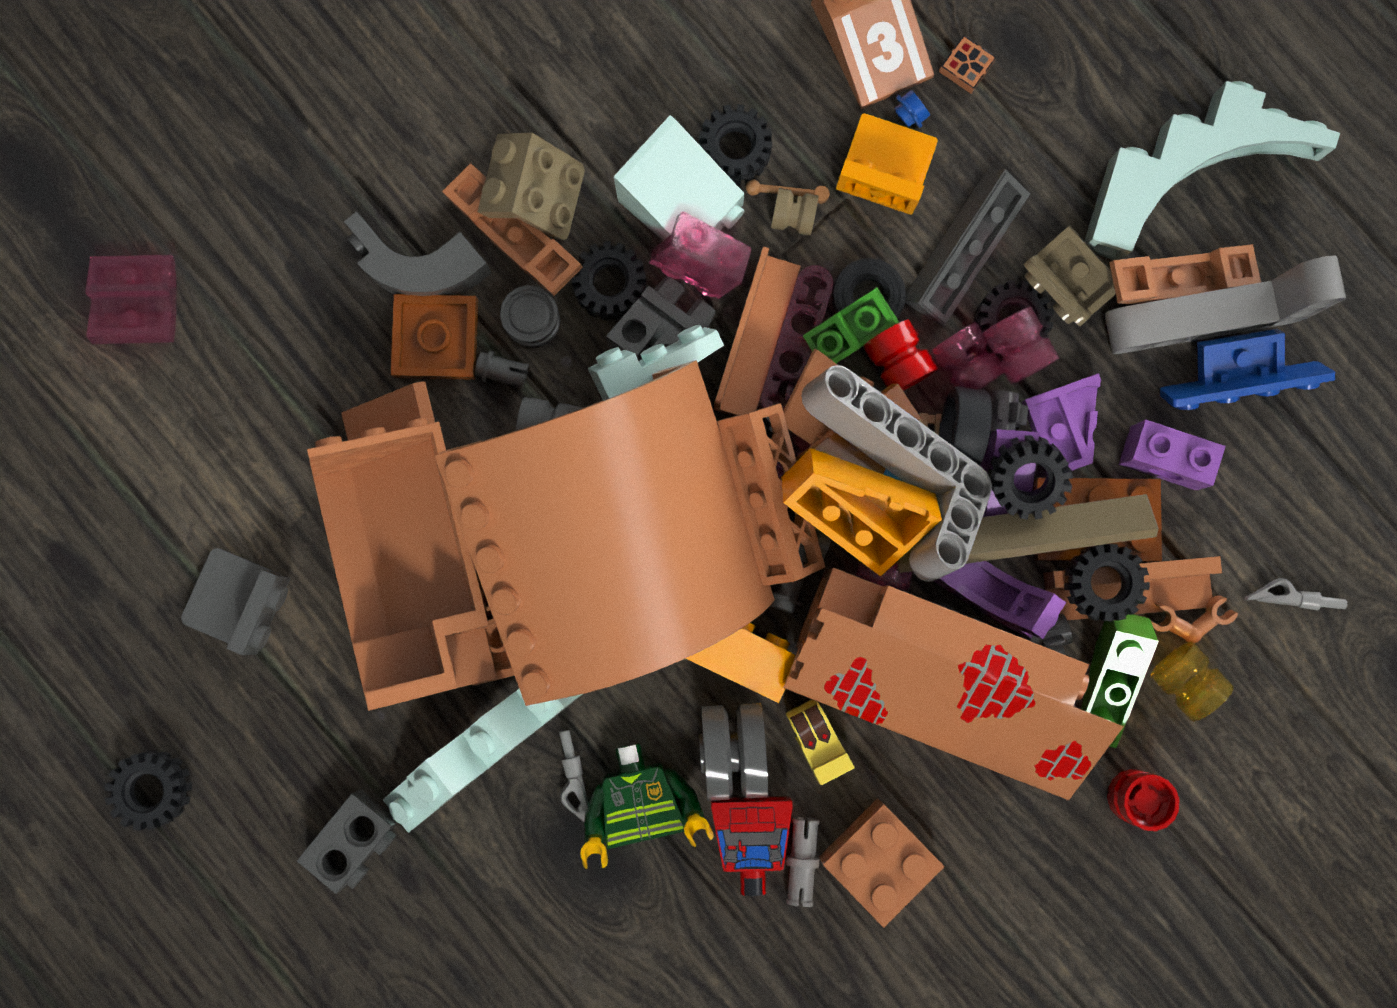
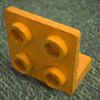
[836,113,938,215]

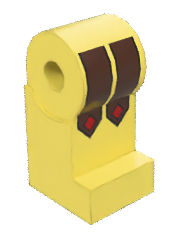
[785,699,855,785]

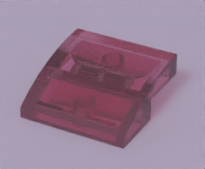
[85,255,176,344]

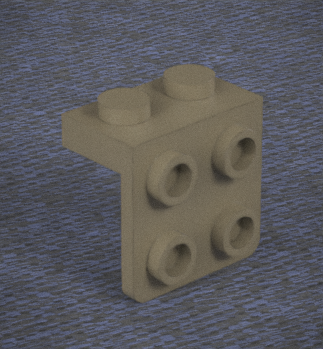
[477,133,585,240]
[1023,226,1116,326]

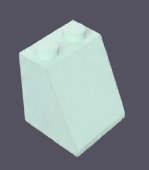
[614,115,744,264]

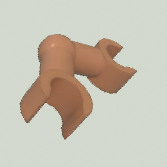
[1150,595,1238,643]

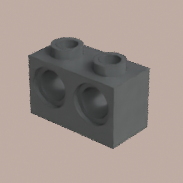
[297,789,398,894]

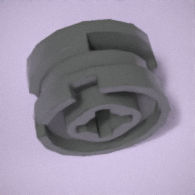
[500,285,561,348]

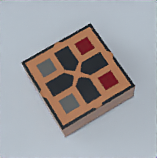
[939,35,997,94]

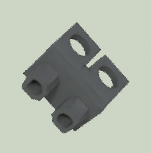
[606,276,715,361]

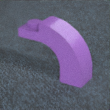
[934,561,1066,639]

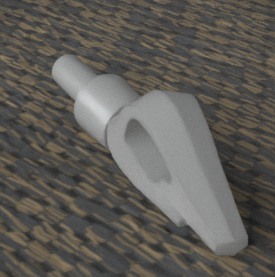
[1245,578,1347,611]
[559,730,588,822]

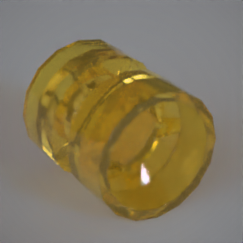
[1151,641,1234,722]

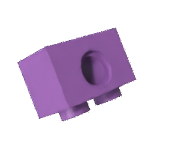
[1119,419,1226,490]

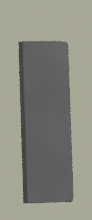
[905,169,1030,326]

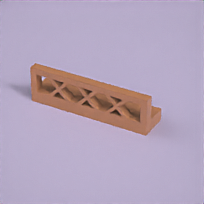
[717,403,825,586]

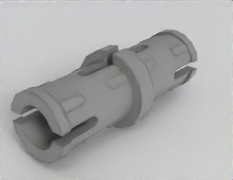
[786,817,820,907]

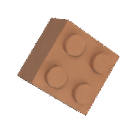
[819,798,945,928]

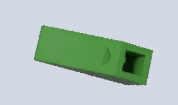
[1081,614,1158,748]

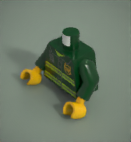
[580,743,714,869]

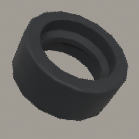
[939,387,992,465]

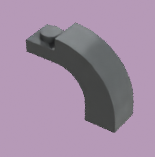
[344,211,492,296]

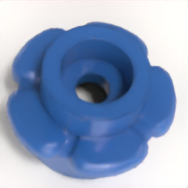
[894,90,930,128]

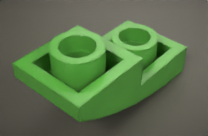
[803,287,899,363]

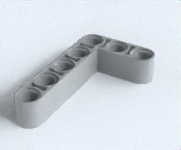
[1104,256,1346,354]
[801,365,992,582]

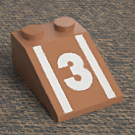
[811,0,934,109]

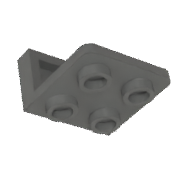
[181,548,291,655]

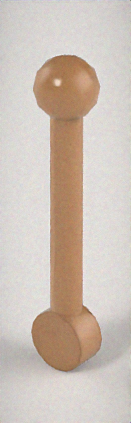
[745,179,830,204]

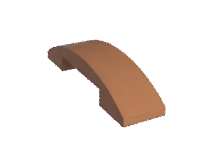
[442,163,583,296]
[1109,244,1261,304]

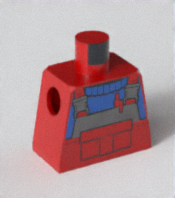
[711,796,792,896]

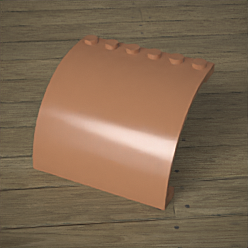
[434,360,775,706]

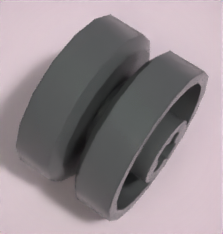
[699,703,768,801]

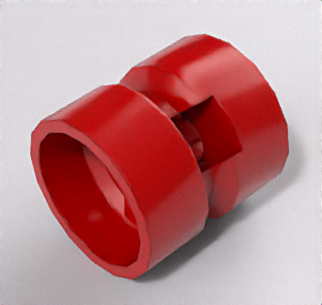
[863,319,938,391]
[1107,769,1180,831]

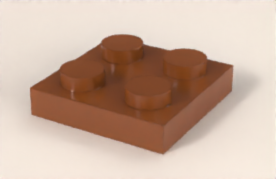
[391,294,478,380]

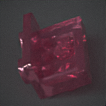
[649,212,751,299]

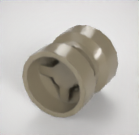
[771,188,819,236]

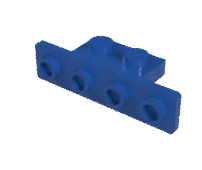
[1160,329,1335,410]

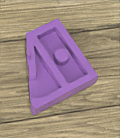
[1021,373,1101,471]

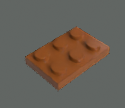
[1034,478,1162,562]

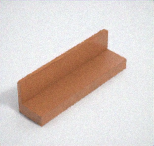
[714,246,801,416]
[1043,556,1222,620]

